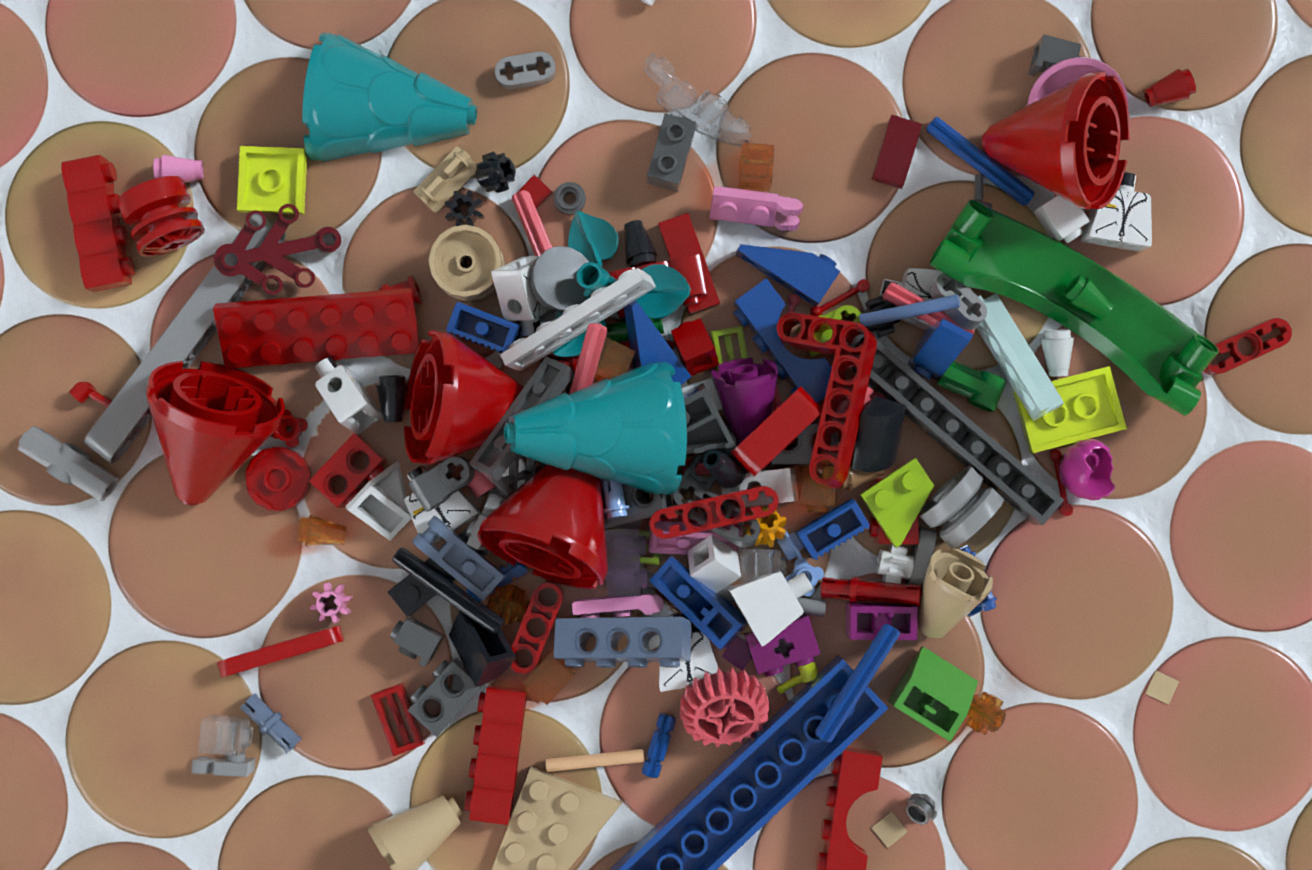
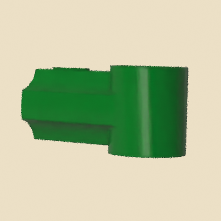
[936,361,1007,412]

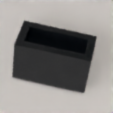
[852,396,906,472]
[449,605,516,687]

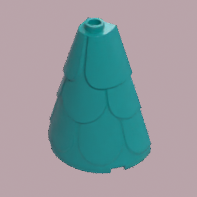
[302,32,477,162]
[504,362,687,495]

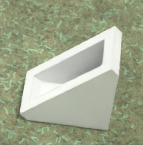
[346,460,411,541]

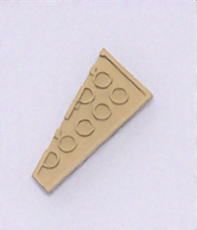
[492,766,622,870]

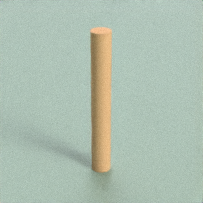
[546,749,644,772]

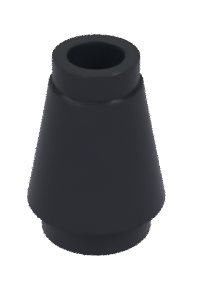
[624,220,657,268]
[376,375,409,422]
[703,449,746,488]

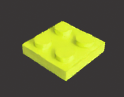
[237,146,307,215]

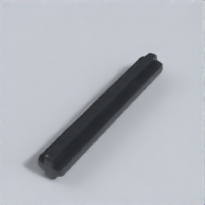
[392,547,505,634]

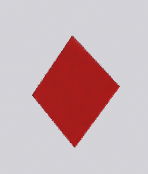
[518,175,552,209]

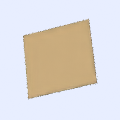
[1145,670,1180,705]
[872,811,908,848]

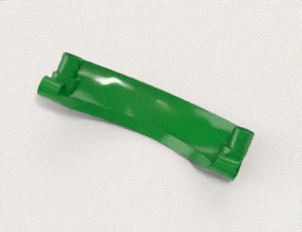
[929,200,1219,416]

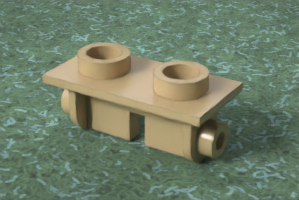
[413,146,477,214]

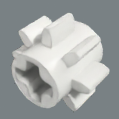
[876,544,914,584]

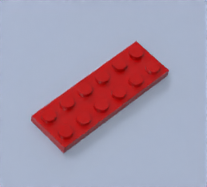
[212,288,420,369]

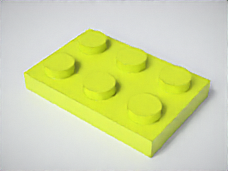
[1013,366,1127,454]

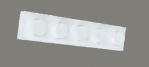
[500,268,656,371]

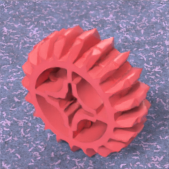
[679,667,769,748]

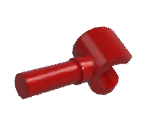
[69,381,112,407]

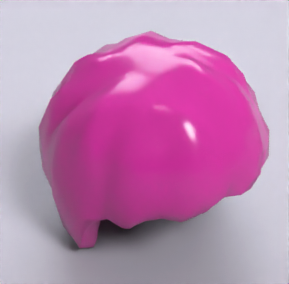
[1059,438,1116,500]

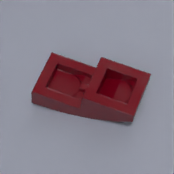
[871,114,922,189]

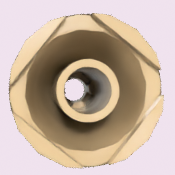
[917,549,993,638]
[367,796,463,870]

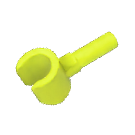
[776,661,818,694]

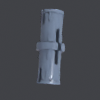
[240,693,302,754]

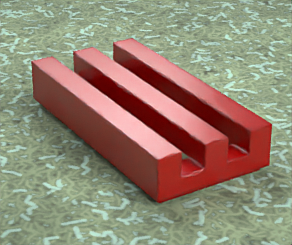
[370,682,425,757]

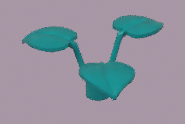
[553,211,691,357]

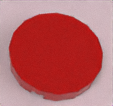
[245,447,312,511]

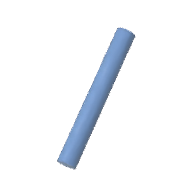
[859,294,960,327]

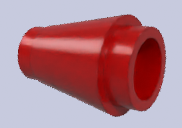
[1143,69,1196,107]

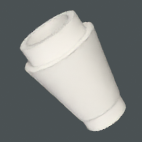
[1041,329,1074,376]

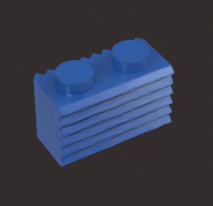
[446,302,522,354]
[795,499,870,560]

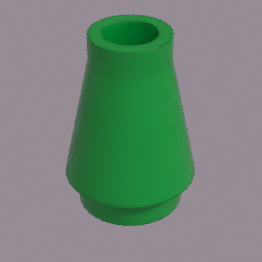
[1063,275,1114,320]

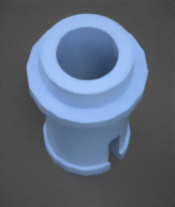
[601,479,630,520]

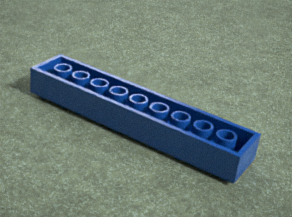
[609,655,888,870]

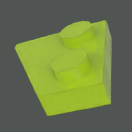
[859,458,934,548]

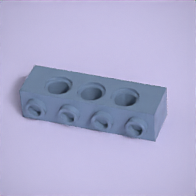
[554,617,692,668]

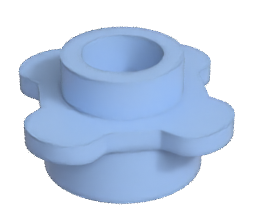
[776,529,804,561]
[786,558,824,596]

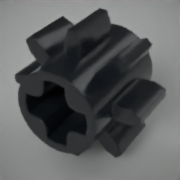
[475,151,516,193]
[444,190,485,226]
[860,296,900,338]

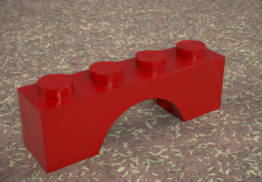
[816,747,883,870]

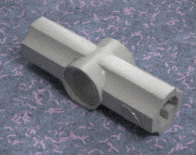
[18,426,119,501]

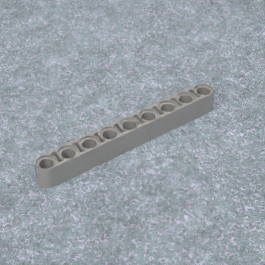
[84,215,286,464]

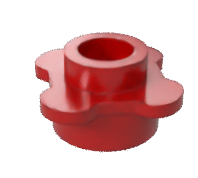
[271,410,308,448]

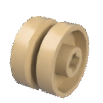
[429,225,505,303]

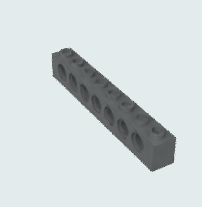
[851,334,1064,525]

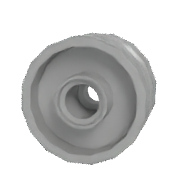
[919,466,1004,549]

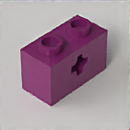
[846,602,917,640]
[744,614,821,677]

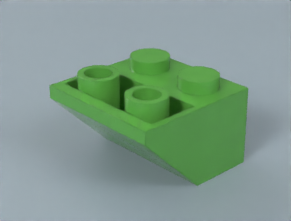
[888,646,978,742]

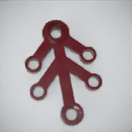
[213,204,341,295]

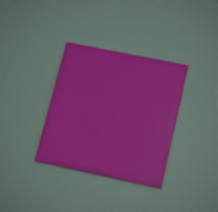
[721,636,751,670]

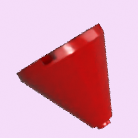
[982,72,1130,209]
[403,330,524,465]
[146,361,285,506]
[477,464,608,589]

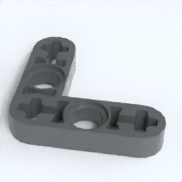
[673,429,760,547]

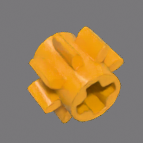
[746,505,787,548]

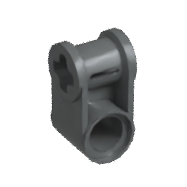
[408,457,475,512]

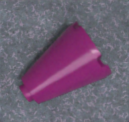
[711,358,778,446]

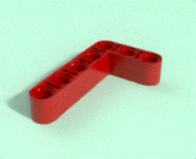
[777,313,877,488]

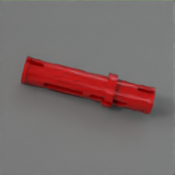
[820,577,922,606]

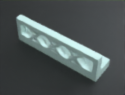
[967,293,1064,421]

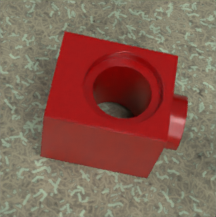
[671,318,719,376]

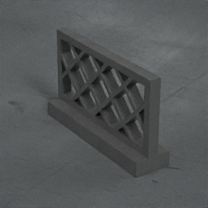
[469,356,575,498]

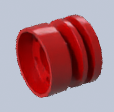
[117,176,205,257]

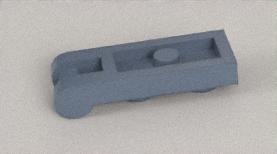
[412,516,505,601]

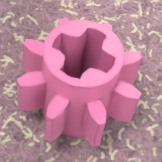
[310,582,353,623]

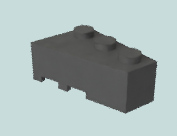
[683,383,736,454]

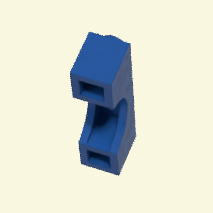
[733,278,832,403]

